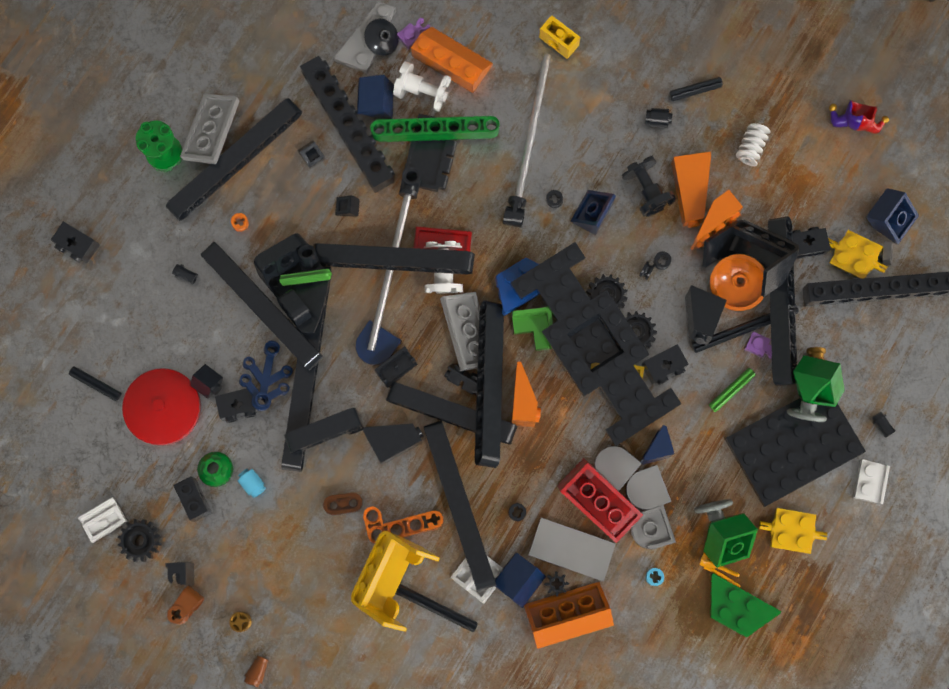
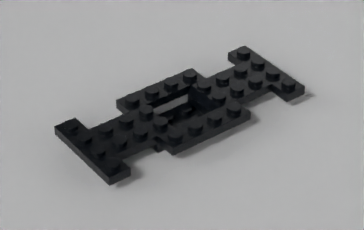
[510,242,682,446]

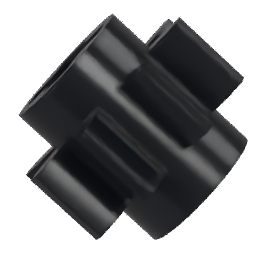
[544,571,569,597]

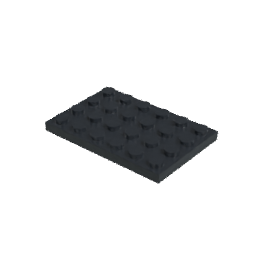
[725,398,866,507]

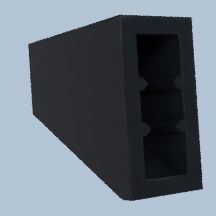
[685,285,727,345]
[362,423,424,465]

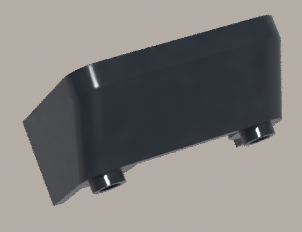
[703,220,799,297]

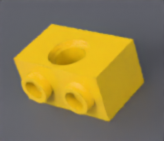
[539,15,580,59]

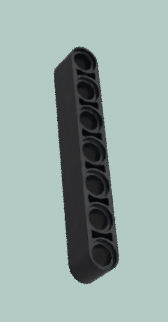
[386,382,518,445]

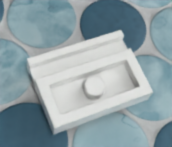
[853,459,890,505]
[78,497,128,543]

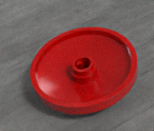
[122,368,201,446]

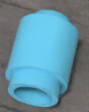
[238,469,266,498]

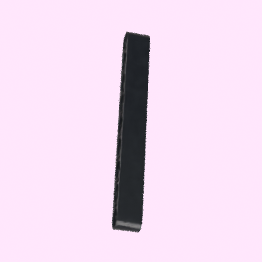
[166,98,302,221]
[768,216,797,386]
[200,241,323,371]
[313,243,475,274]
[474,300,504,468]
[423,420,497,592]

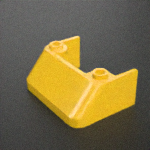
[351,531,439,632]

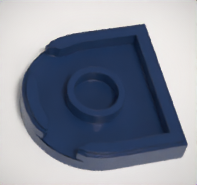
[356,320,402,365]

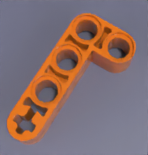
[363,507,444,544]

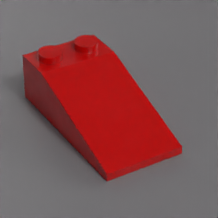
[557,458,643,543]

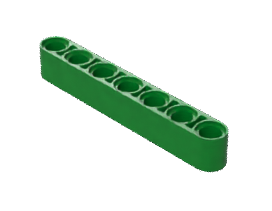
[370,116,500,142]

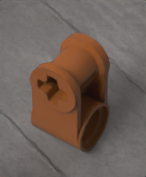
[167,586,205,625]

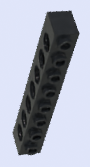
[300,56,395,193]
[802,272,949,307]

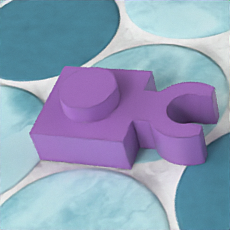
[397,17,430,49]
[744,331,772,360]

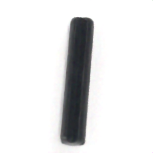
[669,77,723,101]
[69,366,122,401]

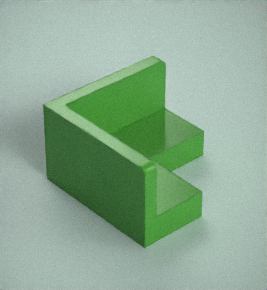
[512,307,553,351]

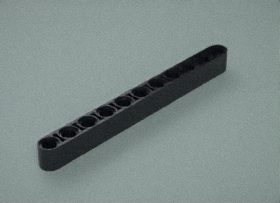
[281,266,332,472]

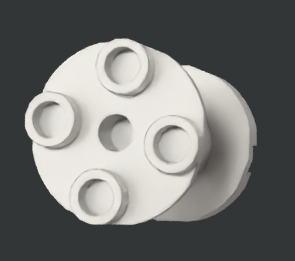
[393,61,451,112]
[424,241,463,294]

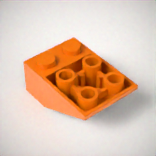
[691,190,743,250]

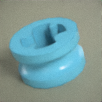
[645,568,664,586]

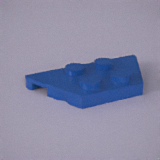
[495,258,539,316]

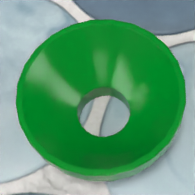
[197,452,233,487]

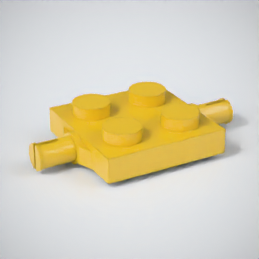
[828,230,888,279]
[759,508,827,554]

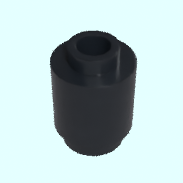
[645,108,673,128]

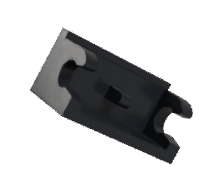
[375,346,418,388]
[165,562,194,586]

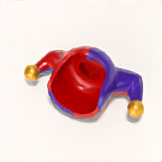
[829,100,889,134]

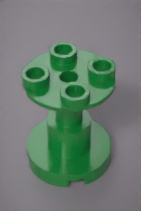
[135,120,183,172]

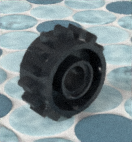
[586,274,628,308]
[626,311,657,348]
[117,519,162,562]

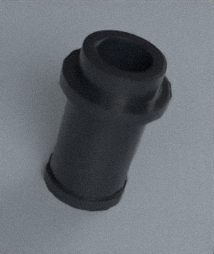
[172,264,198,285]
[872,412,896,438]

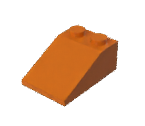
[512,362,541,427]

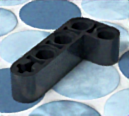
[284,407,364,454]

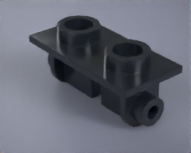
[444,363,477,395]

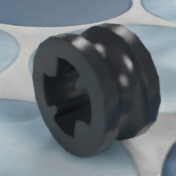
[546,190,563,208]
[653,251,671,270]
[639,261,655,280]
[509,503,526,522]

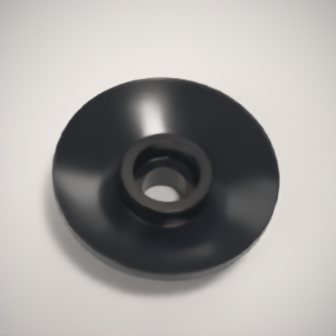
[364,19,399,56]

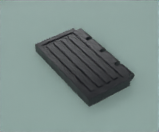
[401,113,458,192]

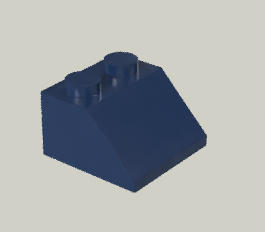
[866,188,919,244]

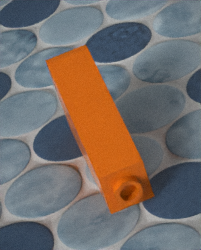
[671,152,711,228]

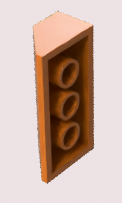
[411,27,493,93]
[524,582,614,649]

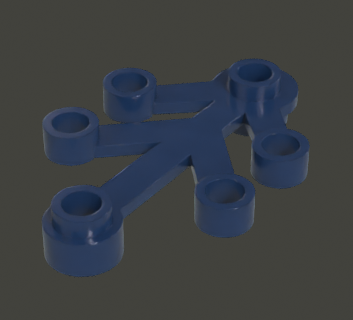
[239,340,293,411]

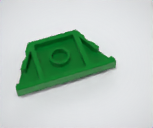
[710,573,781,638]

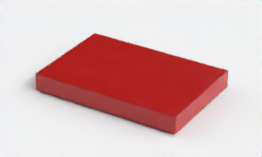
[414,226,472,252]

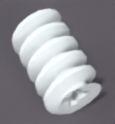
[736,123,771,167]

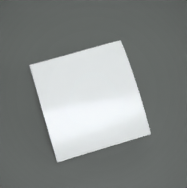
[450,556,503,604]

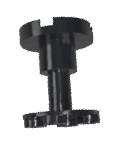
[622,156,677,217]

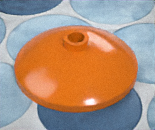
[710,254,765,311]

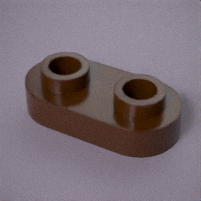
[323,493,363,515]

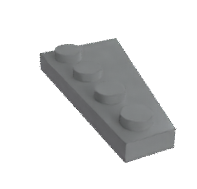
[333,1,396,74]

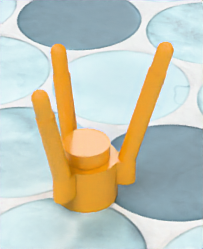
[700,553,740,588]

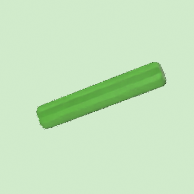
[279,268,332,286]
[709,368,756,412]

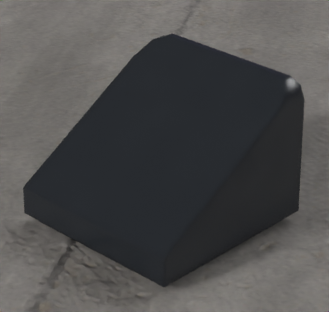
[297,140,324,167]
[335,195,360,217]

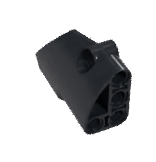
[254,233,329,334]

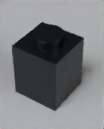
[190,364,223,399]

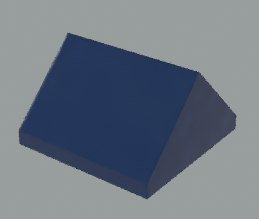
[357,75,394,119]
[571,190,616,235]
[640,425,675,465]
[495,552,546,608]

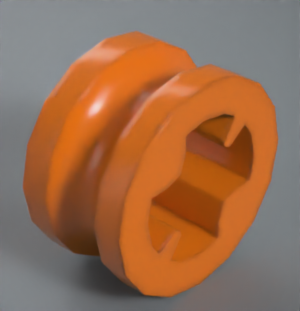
[231,213,249,232]

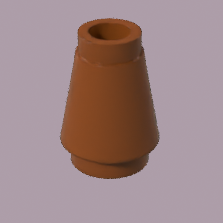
[244,656,269,688]

